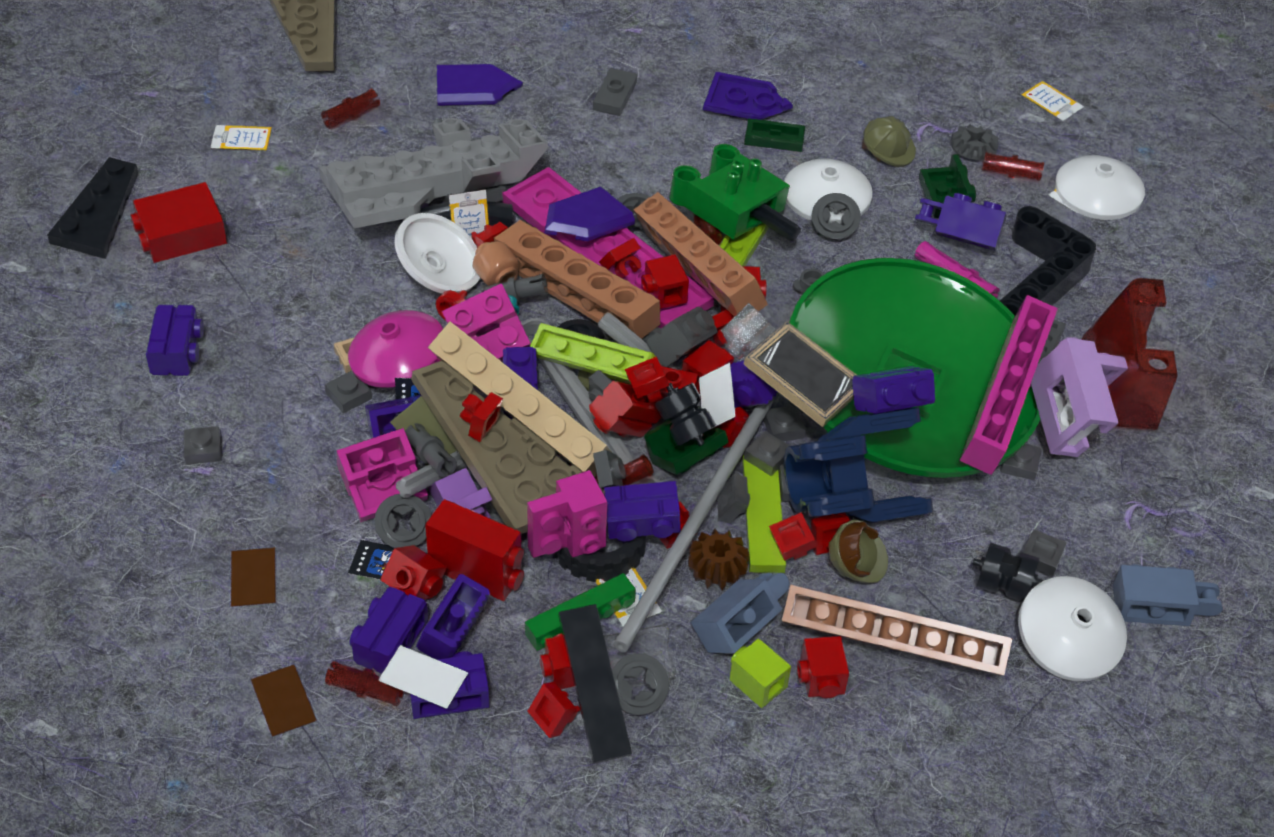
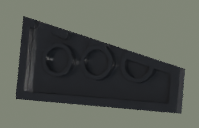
[47,157,138,259]

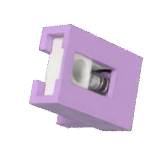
[1031,337,1128,457]

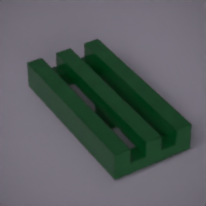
[744,118,806,152]

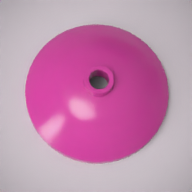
[348,310,443,388]

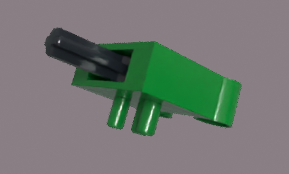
[669,144,801,241]

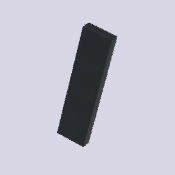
[558,604,632,764]

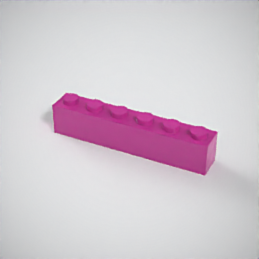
[960,295,1058,475]

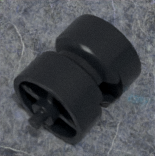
[654,382,716,446]
[972,543,1044,602]

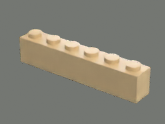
[428,321,612,477]

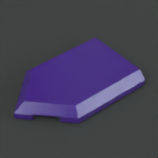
[437,64,523,106]
[703,72,793,120]
[544,186,635,242]

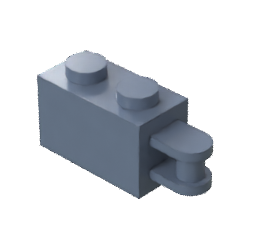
[1113,564,1223,626]
[690,573,789,654]

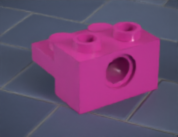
[442,283,531,362]
[337,428,428,522]
[527,470,607,558]

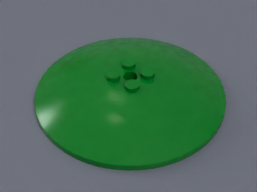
[789,258,1041,478]

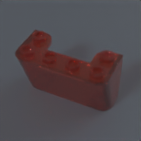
[1082,278,1178,430]

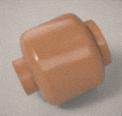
[472,241,519,286]

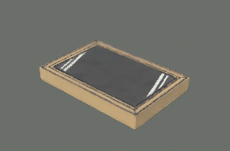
[743,322,857,427]

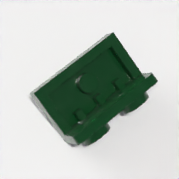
[919,154,976,218]
[644,406,729,475]

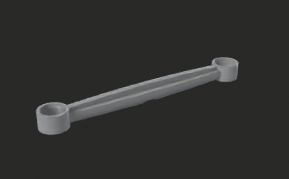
[522,318,660,485]

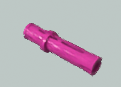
[914,241,1000,298]

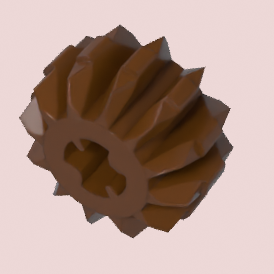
[688,528,749,590]

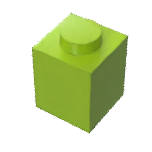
[730,638,791,708]

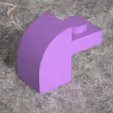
[429,468,492,519]

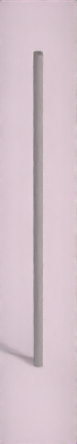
[614,393,778,652]

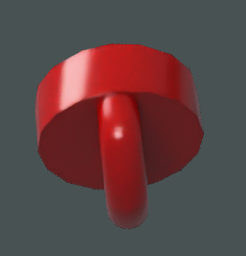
[435,290,468,320]

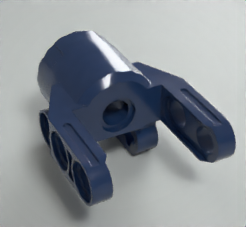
[784,407,933,522]

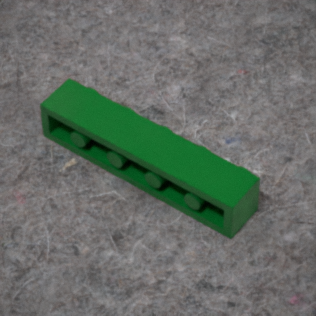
[525,573,636,651]

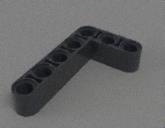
[1000,206,1096,316]

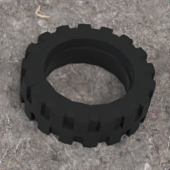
[553,536,647,582]

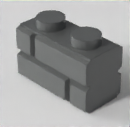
[647,307,717,367]

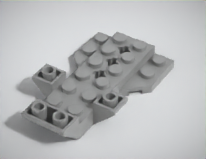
[319,118,548,229]

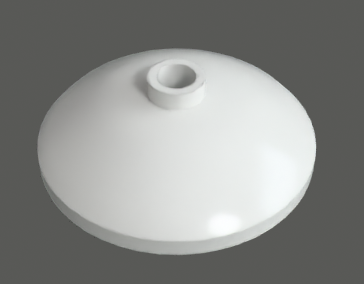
[1055,155,1145,220]
[784,159,873,224]
[395,213,480,294]
[1018,576,1127,681]

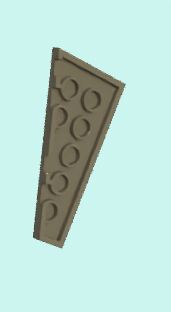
[269,0,335,72]
[411,360,605,534]

